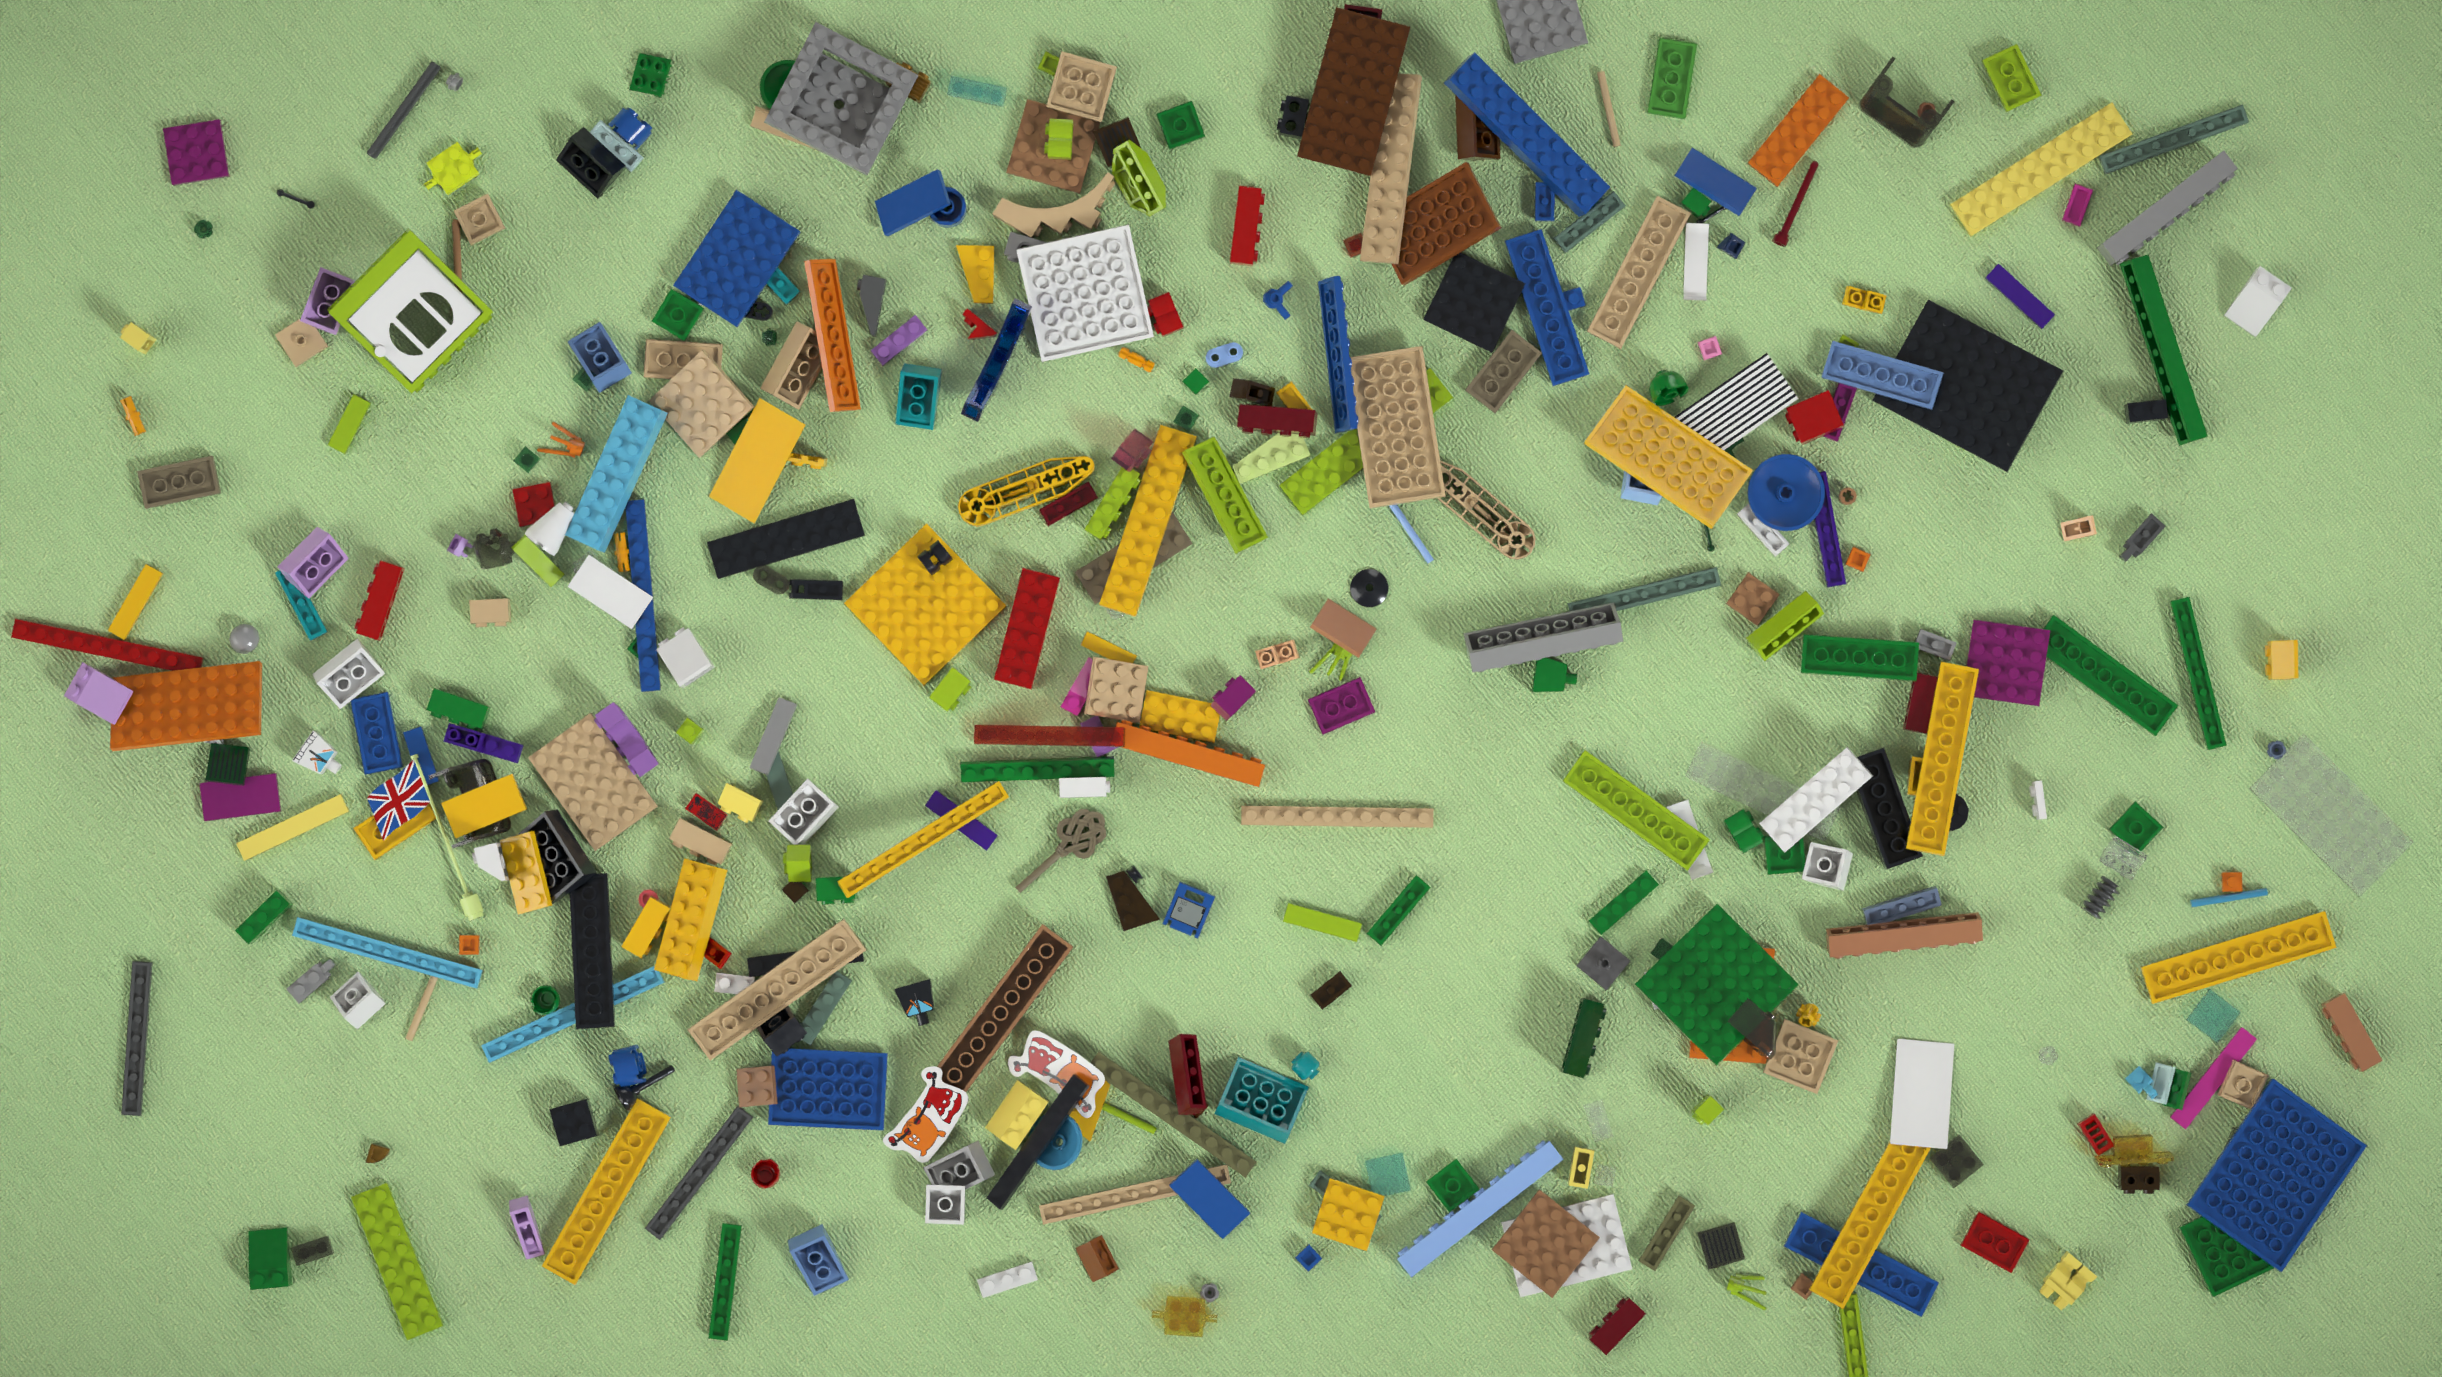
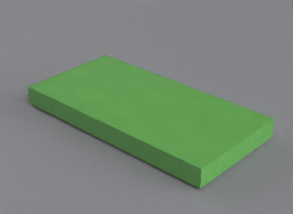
[1647,38,1697,120]

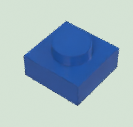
[1563,287,1586,311]
[1295,1244,1322,1272]

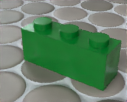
[426,688,491,731]
[235,890,293,944]

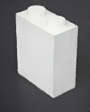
[1059,777,1110,798]

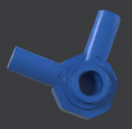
[1263,281,1293,320]

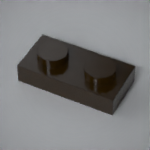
[1310,971,1352,1010]

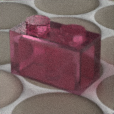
[1111,429,1153,472]

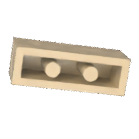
[669,818,732,866]

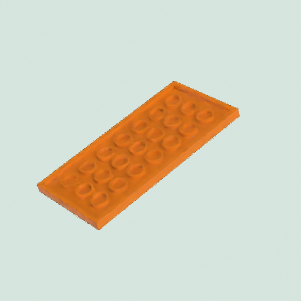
[110,661,262,751]

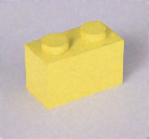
[120,322,157,355]
[1568,1146,1594,1189]

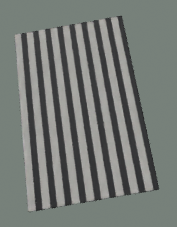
[1675,353,1799,450]

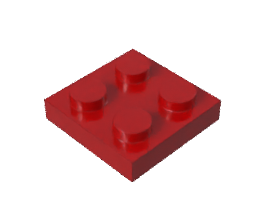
[512,482,555,527]

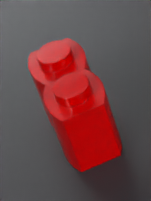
[1147,292,1184,337]

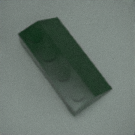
[1560,998,1607,1078]

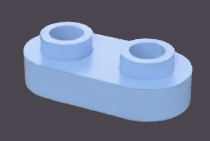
[1206,342,1243,368]

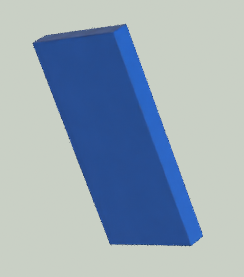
[1674,148,1757,216]
[875,169,951,236]
[350,692,403,775]
[1169,1159,1250,1239]

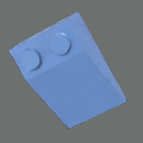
[567,322,632,393]
[788,1224,849,1296]

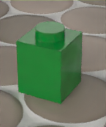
[1680,188,1712,218]

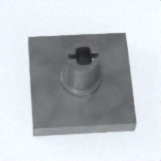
[1576,936,1630,990]

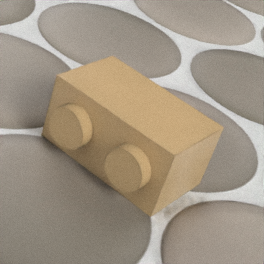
[469,598,511,628]

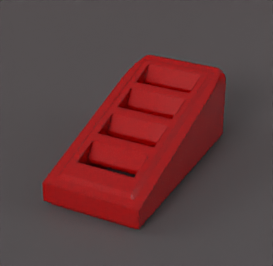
[2077,1113,2114,1156]

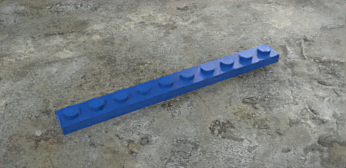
[625,499,661,692]

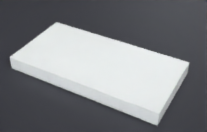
[567,555,653,629]

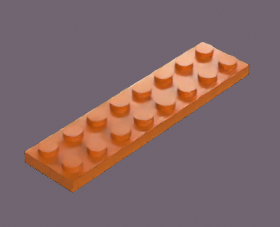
[804,259,861,412]

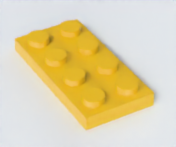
[1139,690,1220,743]
[500,831,552,915]

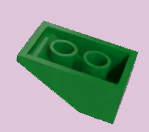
[249,1227,292,1290]

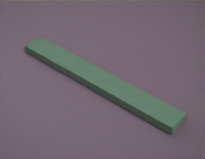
[2098,104,2249,174]
[1568,567,1721,612]

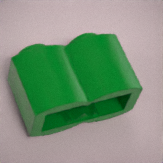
[1723,809,1764,854]

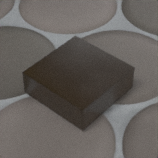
[782,882,809,904]

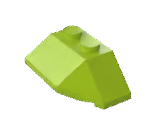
[1112,140,1166,217]

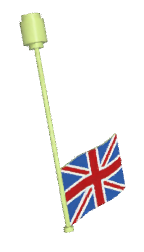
[367,754,484,921]

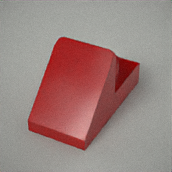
[963,308,998,340]
[704,937,732,969]

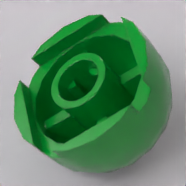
[1649,370,1689,406]

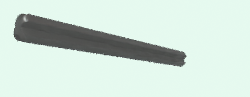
[367,62,441,159]

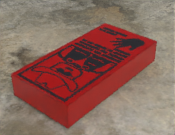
[685,793,728,831]

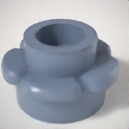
[2267,741,2286,759]

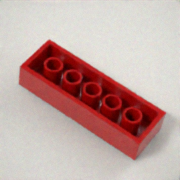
[994,568,1060,690]

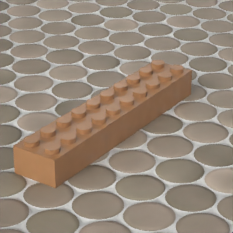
[937,924,1074,1092]

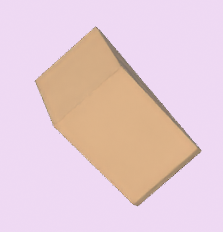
[2060,515,2097,541]

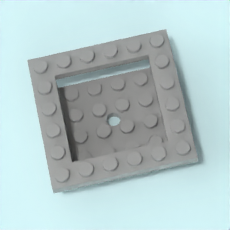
[764,22,918,175]

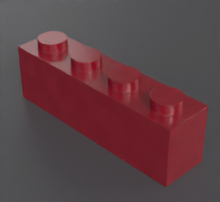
[1237,404,1318,438]
[1168,1034,1207,1115]

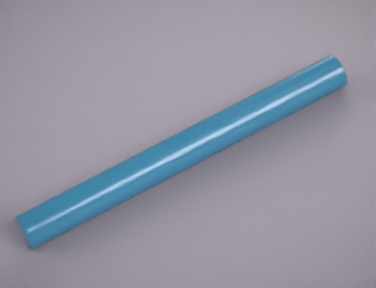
[2190,888,2268,907]

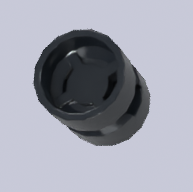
[917,540,953,576]

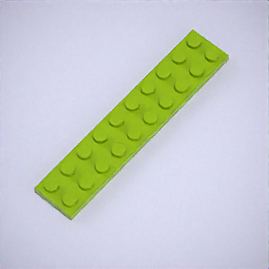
[1279,368,1454,516]

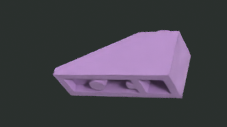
[509,1195,545,1260]

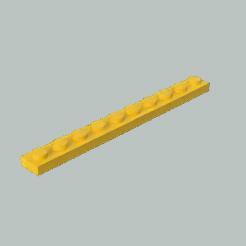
[837,781,1009,898]

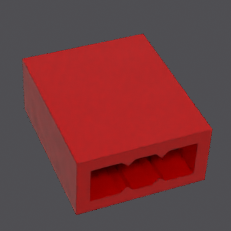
[1785,390,1845,445]

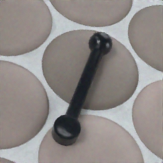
[277,189,315,209]
[1696,206,1727,224]

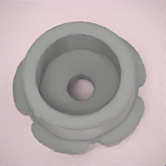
[446,73,463,91]
[1200,1283,1219,1302]

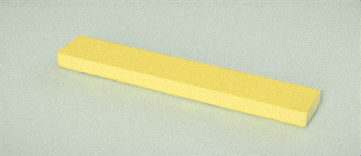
[236,794,349,861]

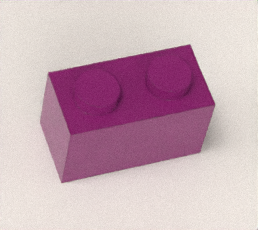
[1210,675,1256,721]

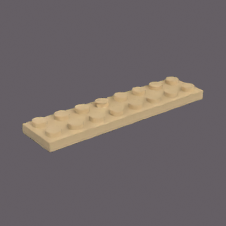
[1587,196,1691,349]

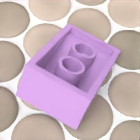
[64,662,133,725]

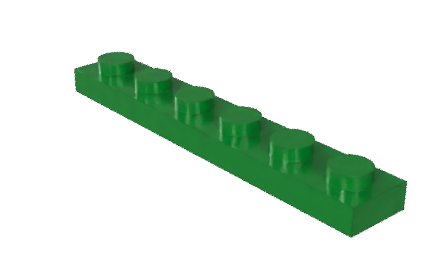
[708,1223,742,1341]

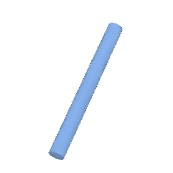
[1389,505,1434,564]

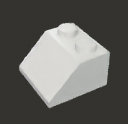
[1802,842,1853,891]
[472,843,509,881]
[330,972,386,1029]
[925,1184,965,1225]

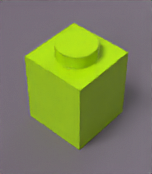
[676,718,704,745]

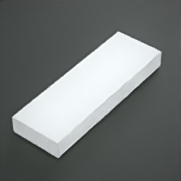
[1737,503,1790,557]

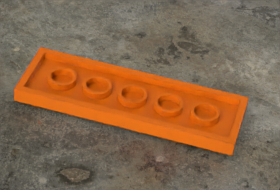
[1747,74,1849,187]

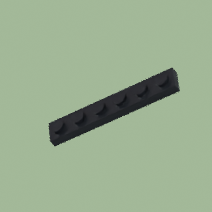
[747,951,864,977]

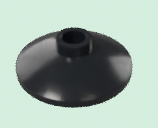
[1350,569,1388,607]

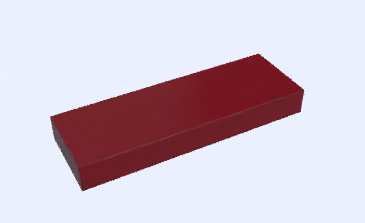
[1039,481,1098,527]

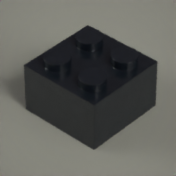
[757,1005,807,1057]
[549,1098,599,1146]

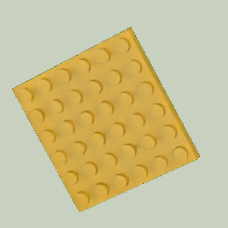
[844,523,1006,686]

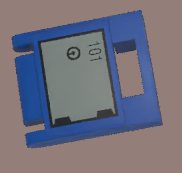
[1163,881,1215,939]

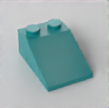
[895,363,942,430]

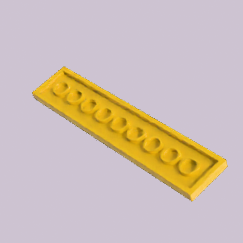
[1099,425,1197,617]
[1906,662,1979,856]
[2140,911,2337,1004]
[542,1098,671,1285]
[1809,1141,1931,1309]

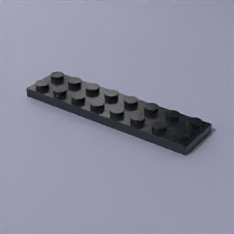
[707,499,865,579]
[570,873,615,1029]

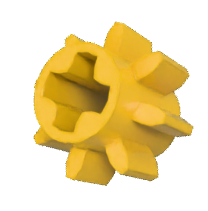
[1796,1003,1821,1027]

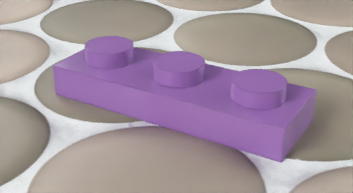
[871,315,928,366]

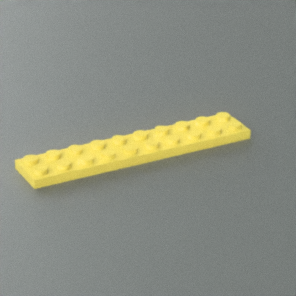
[1950,102,2132,237]

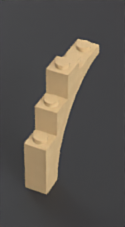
[992,172,1116,238]

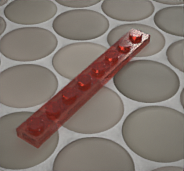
[974,725,1125,747]

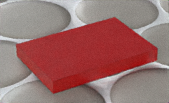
[1960,1212,2030,1273]

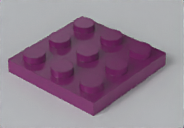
[163,119,230,186]

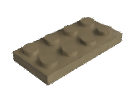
[1465,330,1542,414]
[137,456,221,509]

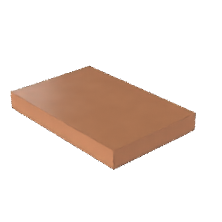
[1310,599,1377,658]

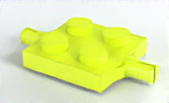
[424,142,482,195]

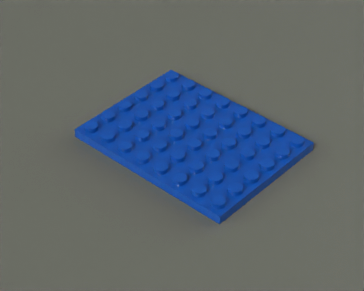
[2186,1079,2367,1272]

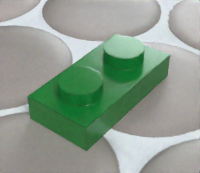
[2162,1069,2192,1110]

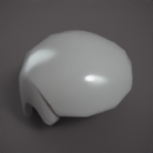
[229,624,260,654]

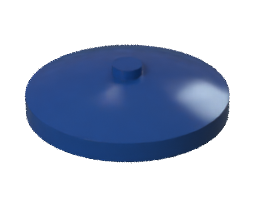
[1747,454,1825,531]

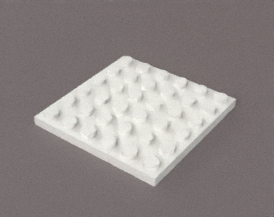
[1016,224,1154,362]

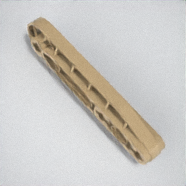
[1437,460,1536,560]

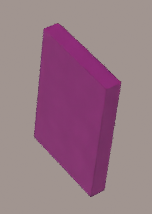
[1308,677,1375,735]

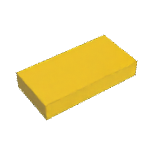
[1276,381,1313,410]

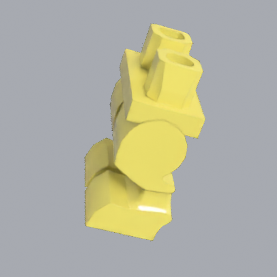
[2039,1251,2097,1310]

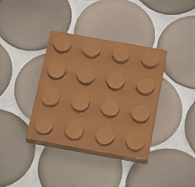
[1006,99,1100,194]
[1491,1189,1600,1298]

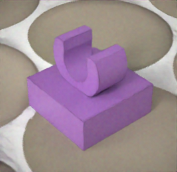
[447,534,473,557]

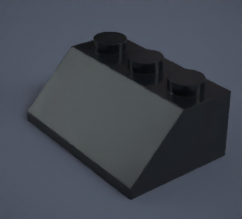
[556,127,626,199]

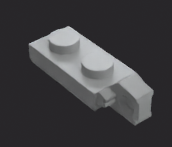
[287,959,336,1004]

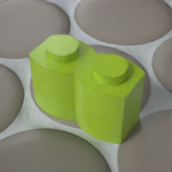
[1044,118,1073,160]

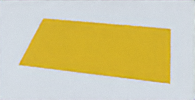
[709,398,805,524]

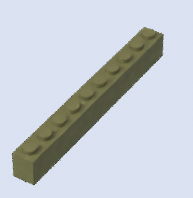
[1091,1051,1257,1178]

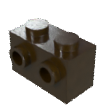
[2118,1166,2160,1194]

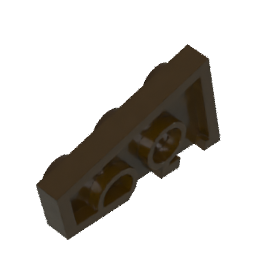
[1106,871,1160,931]

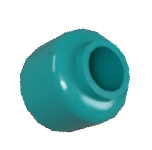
[1291,1052,1320,1080]

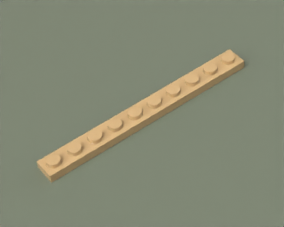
[1241,806,1434,828]
[1039,1164,1231,1225]

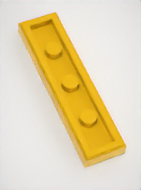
[108,564,163,640]

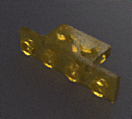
[2094,1134,2174,1168]

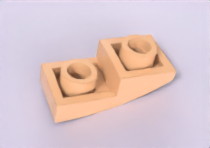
[1255,640,1300,669]

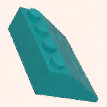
[1214,1057,1309,1144]

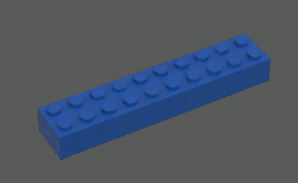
[1444,52,1610,217]

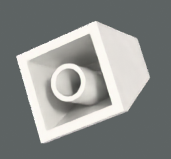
[656,627,715,688]

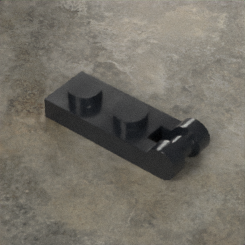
[789,579,843,600]

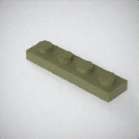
[1638,1195,1695,1271]

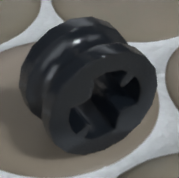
[1126,865,1143,884]

